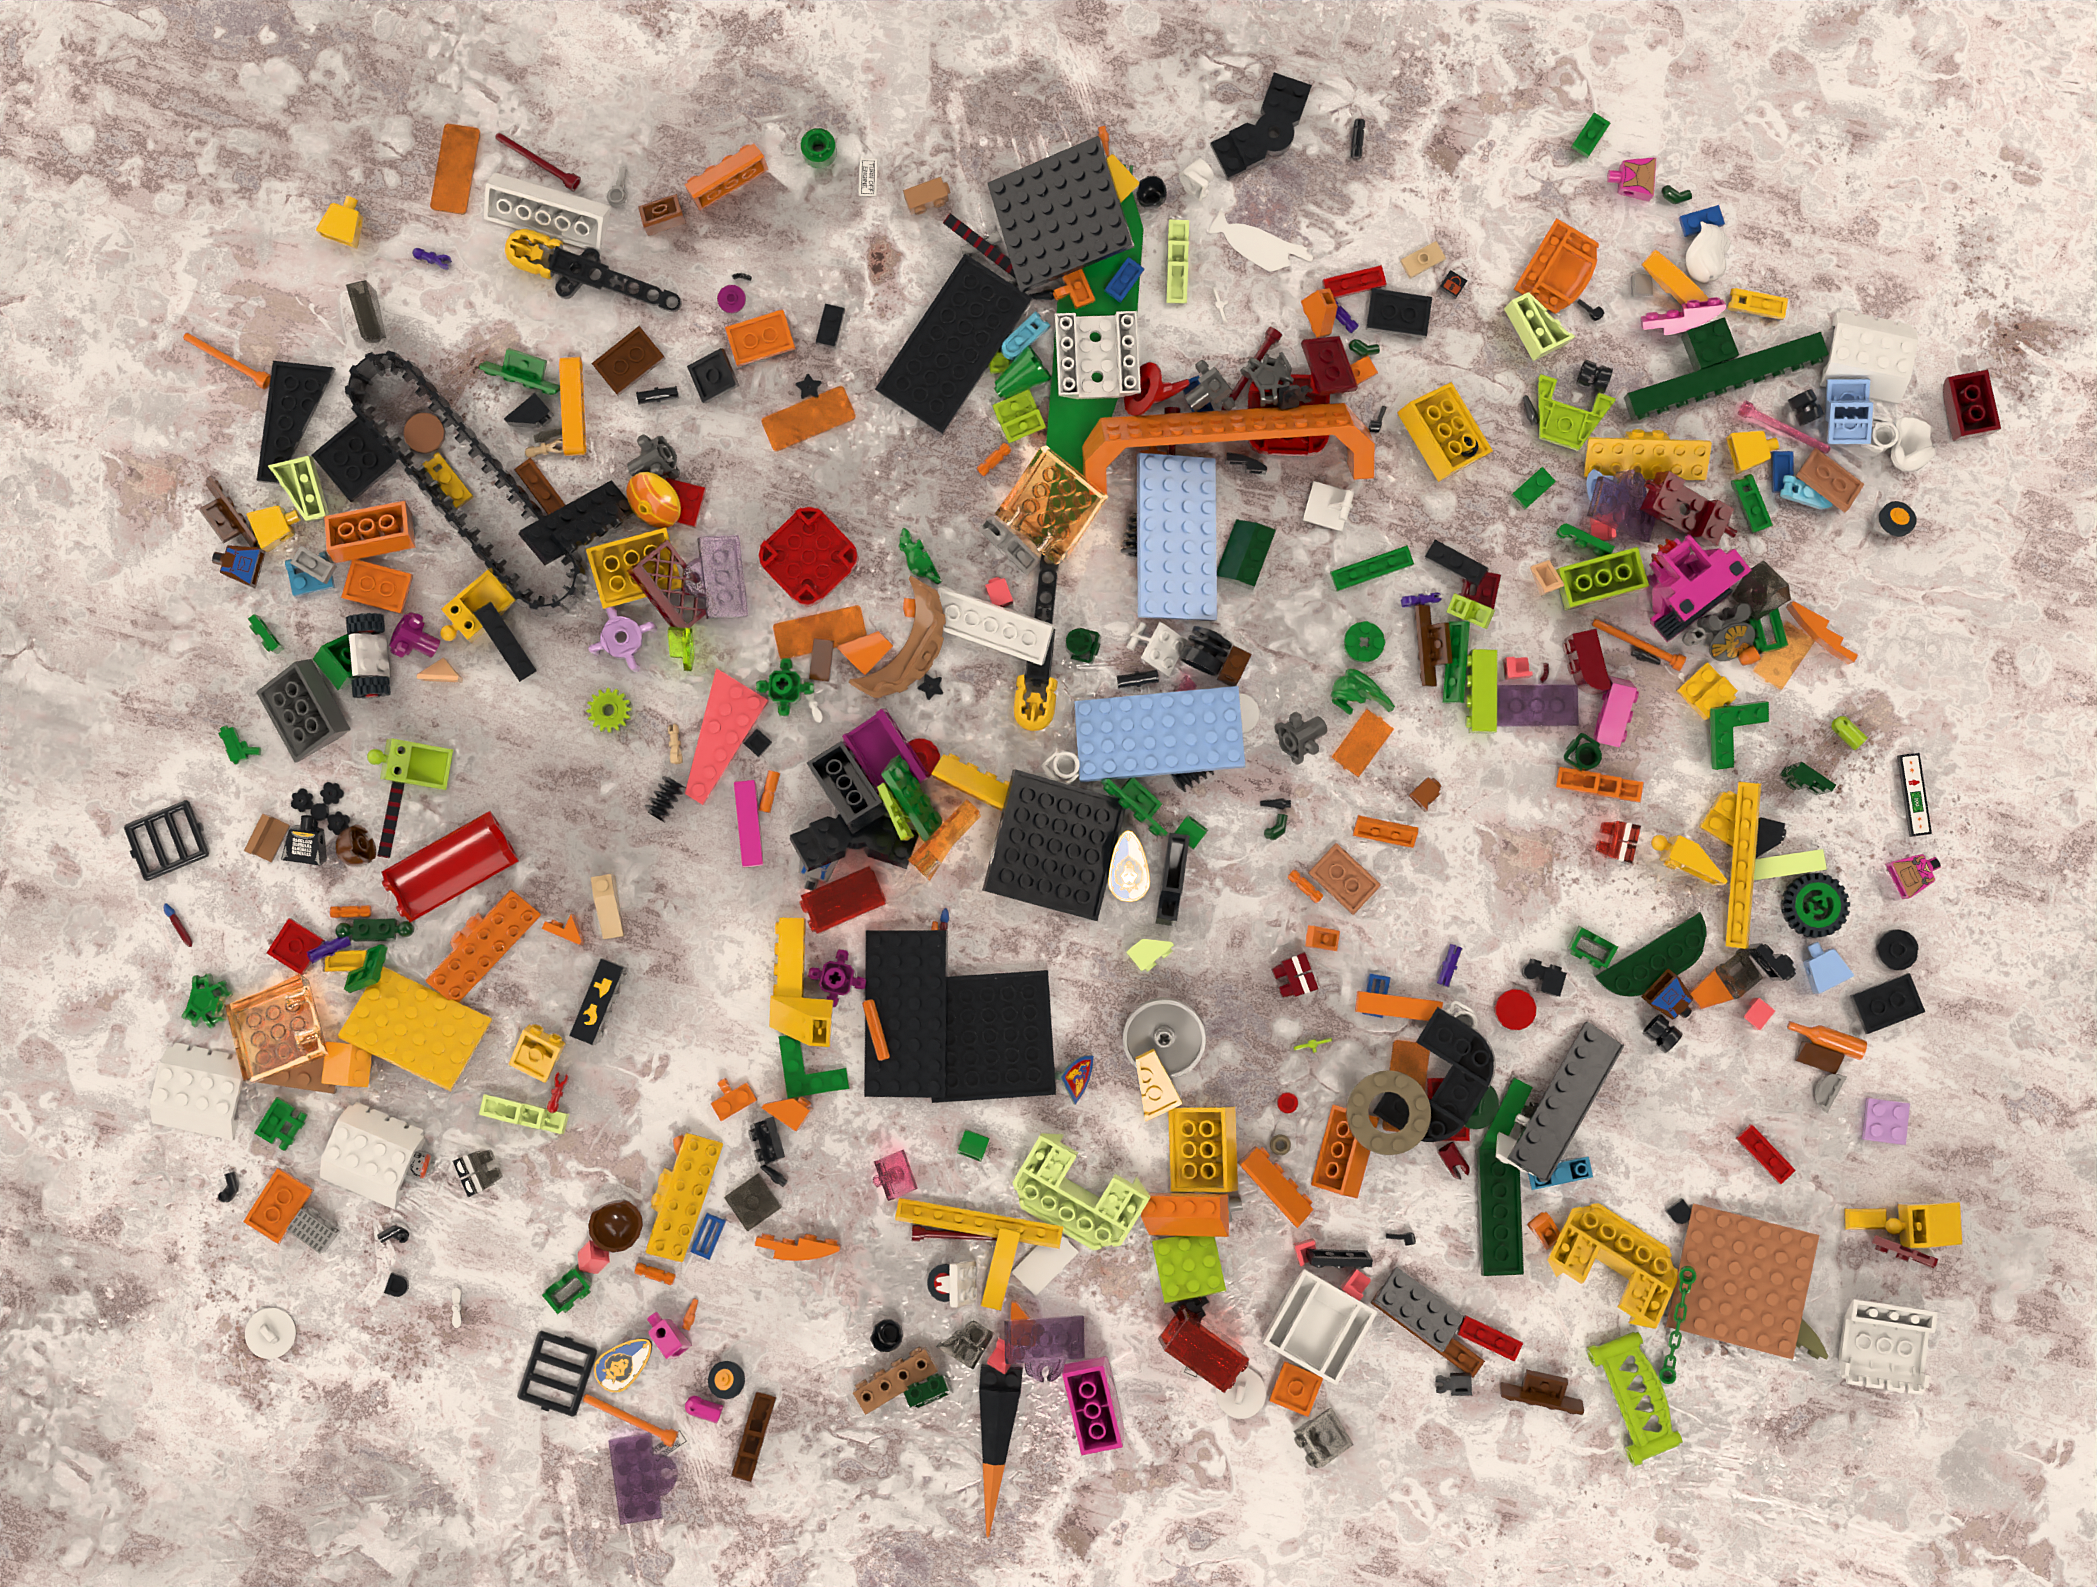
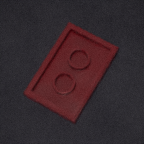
[1301,336,1358,395]

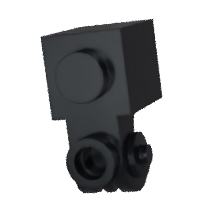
[1521,958,1567,997]

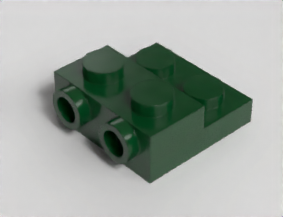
[1780,762,1836,795]
[903,1373,953,1410]

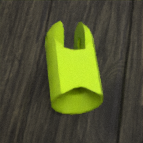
[1831,716,1868,750]

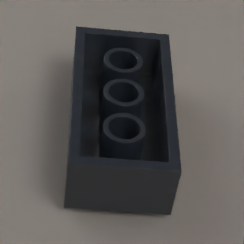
[807,741,887,834]

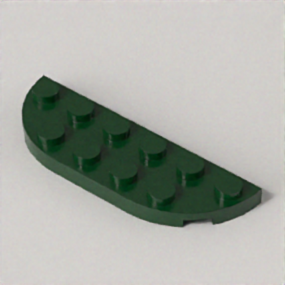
[1594,912,1707,997]

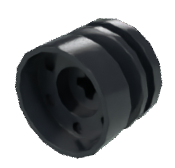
[1179,626,1232,677]

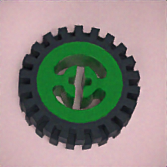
[1781,873,1850,938]

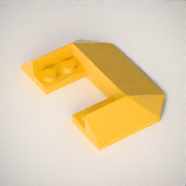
[1547,1203,1679,1329]

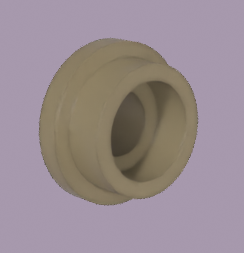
[1270,1134,1291,1155]

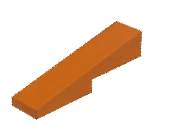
[1355,991,1443,1021]

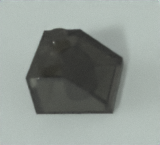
[1732,560,1791,621]

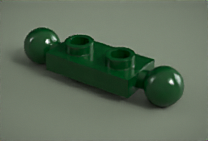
[335,918,414,942]

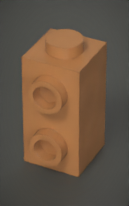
[903,177,951,215]

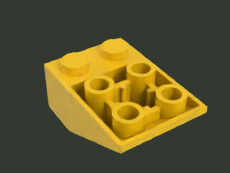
[769,995,833,1047]

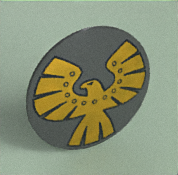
[1709,622,1755,661]

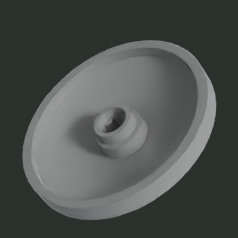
[1123,997,1206,1078]

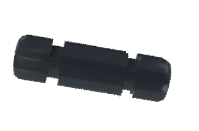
[1351,118,1365,159]

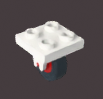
[927,1260,977,1307]

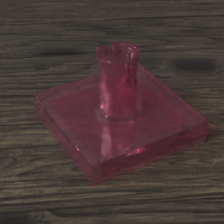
[873,1149,918,1201]

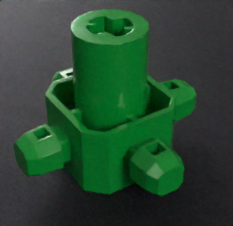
[756,658,814,717]

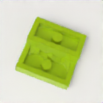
[992,389,1046,443]

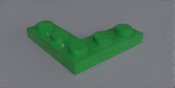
[1710,701,1769,770]
[778,1035,850,1098]

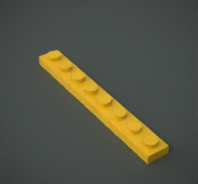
[1726,781,1761,949]
[895,1198,1063,1249]

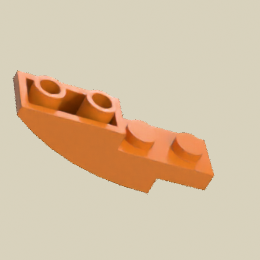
[755,1233,842,1261]

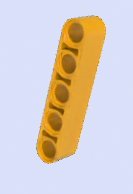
[559,357,587,456]

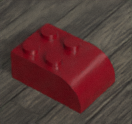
[1943,369,2001,442]
[1563,629,1611,695]

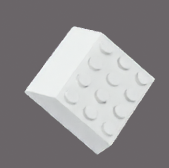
[1261,1269,1378,1386]

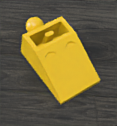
[440,570,515,643]
[1651,835,1728,886]
[1885,1202,1962,1248]

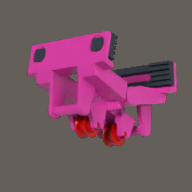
[1647,535,1752,643]

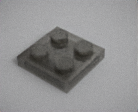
[724,1173,782,1232]

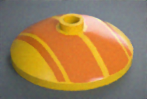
[626,472,681,528]

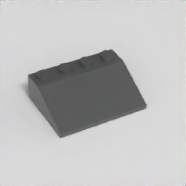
[256,659,351,763]

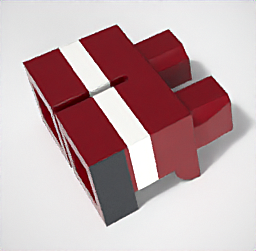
[1271,952,1319,997]

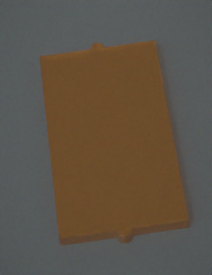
[1753,622,1815,690]
[1331,709,1394,778]

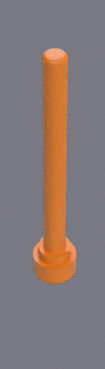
[183,333,271,390]
[1592,619,1687,671]
[583,1394,679,1447]

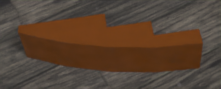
[731,1391,776,1483]

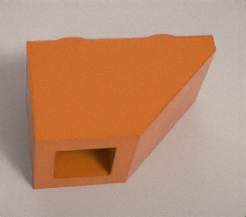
[1301,288,1338,338]

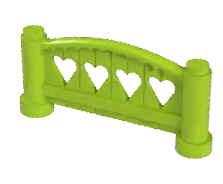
[1586,1332,1683,1467]

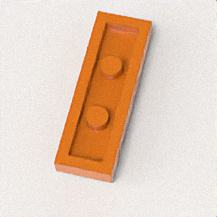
[1353,815,1418,848]

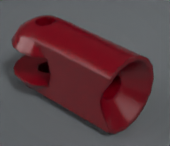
[1437,1142,1470,1180]

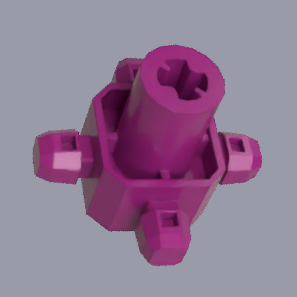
[389,612,441,658]
[808,949,867,1008]

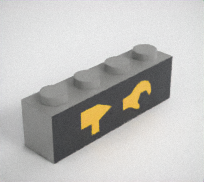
[569,958,628,1045]

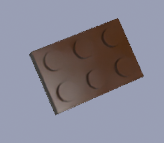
[591,326,666,396]

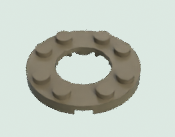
[1346,1071,1431,1155]

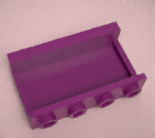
[842,708,930,803]

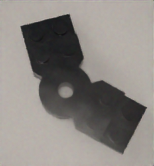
[1210,72,1312,180]
[789,814,919,872]

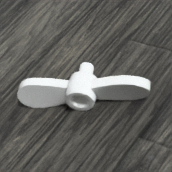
[1212,287,1229,323]
[805,693,823,723]
[452,1287,462,1328]

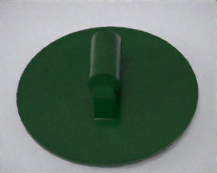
[1465,1085,1499,1129]

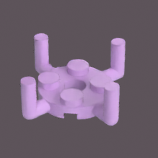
[588,606,657,672]

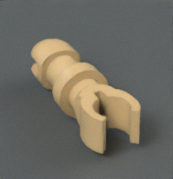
[525,438,563,458]
[668,724,683,764]

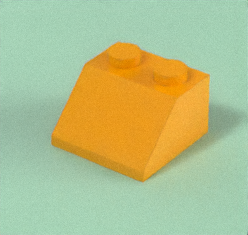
[321,1041,372,1087]

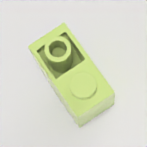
[1126,939,1174,972]

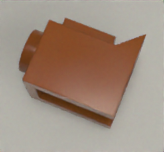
[1409,777,1442,812]

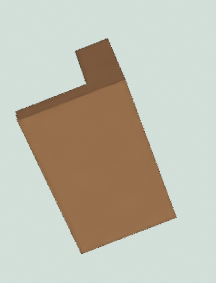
[244,813,291,862]

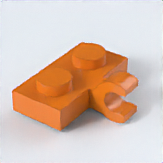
[1053,269,1095,309]
[711,1078,758,1121]

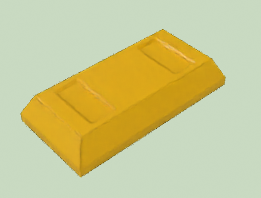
[325,950,367,972]
[1845,1208,1887,1230]

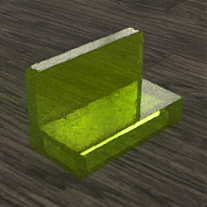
[667,627,695,672]

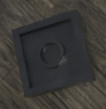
[687,348,740,404]

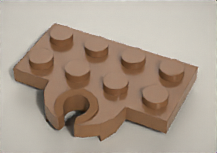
[252,1025,337,1094]

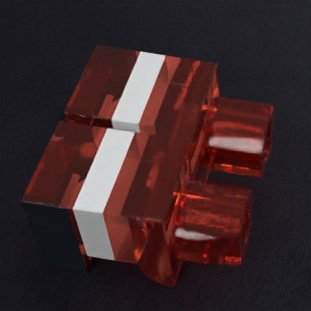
[1595,821,1641,865]

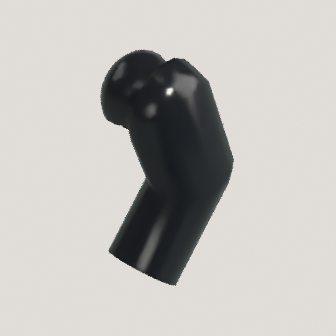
[218,1171,239,1203]
[377,1225,409,1243]

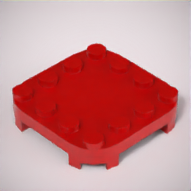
[1247,374,1330,457]
[759,507,859,607]

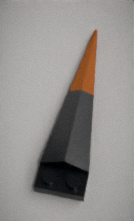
[979,1364,1023,1538]

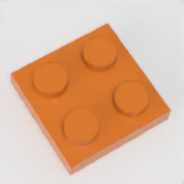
[1269,1361,1323,1417]

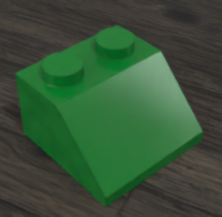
[313,634,362,690]

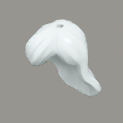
[1686,222,1731,283]
[1891,416,1936,472]

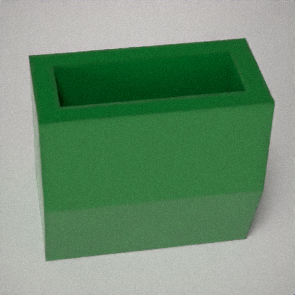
[1174,815,1208,850]
[957,1129,990,1162]

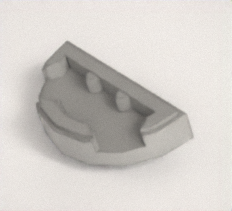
[1815,1074,1847,1113]

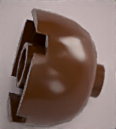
[336,824,376,867]

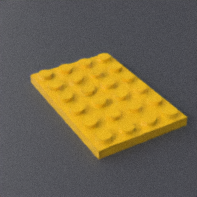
[338,966,492,1092]

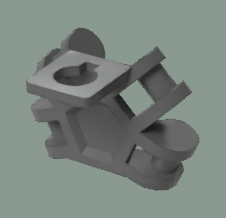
[1240,352,1294,407]
[1697,602,1752,637]

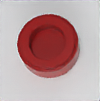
[1277,1092,1298,1113]

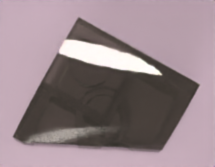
[936,1320,995,1370]

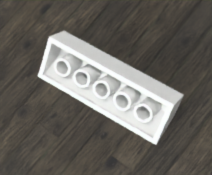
[483,172,611,252]

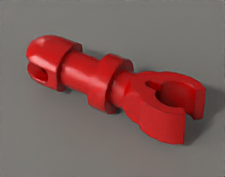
[547,1072,569,1113]

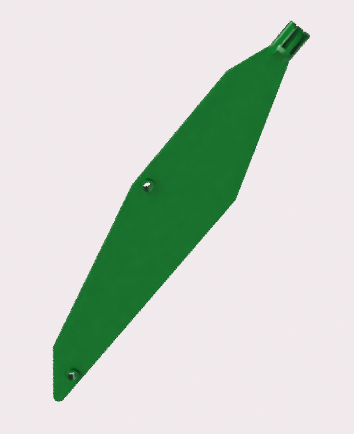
[1039,164,1144,546]

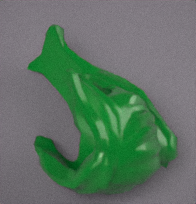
[1330,669,1395,715]

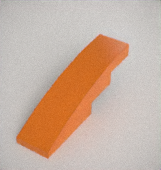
[1786,601,1858,665]
[1556,767,1644,803]

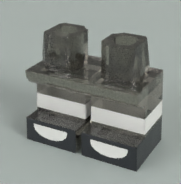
[452,1149,503,1197]

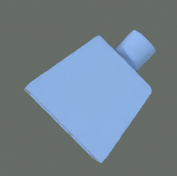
[1803,942,1854,994]

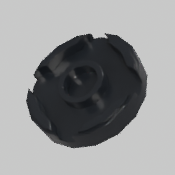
[1876,929,1919,970]

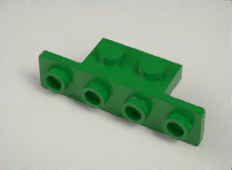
[479,348,560,395]
[1101,778,1168,837]

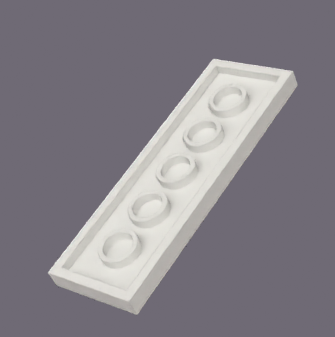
[937,586,1055,665]

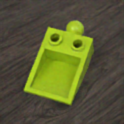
[367,738,453,790]

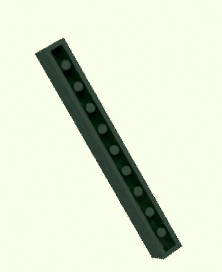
[1623,332,1829,421]

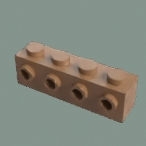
[853,1346,939,1415]

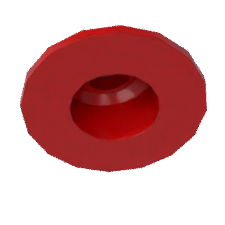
[1124,362,1189,416]

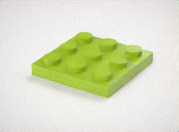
[1152,1236,1226,1304]

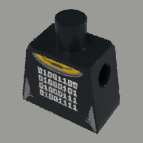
[281,815,327,866]

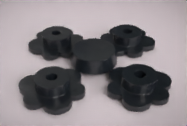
[291,782,350,835]

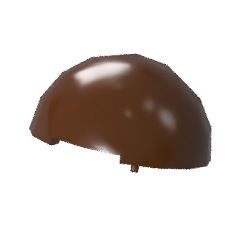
[588,1199,643,1253]

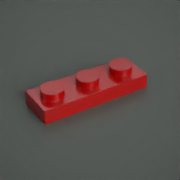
[1322,265,1387,299]
[1735,1124,1796,1185]
[1457,1315,1523,1362]

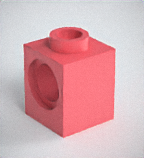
[985,577,1013,607]

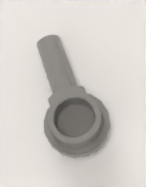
[607,167,627,207]

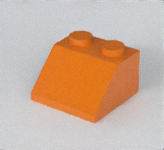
[761,1096,814,1131]

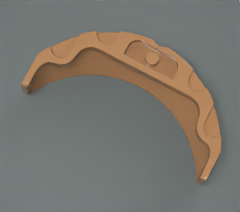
[848,575,946,698]

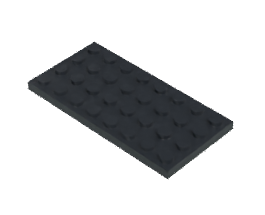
[875,254,1033,435]
[864,930,948,1098]

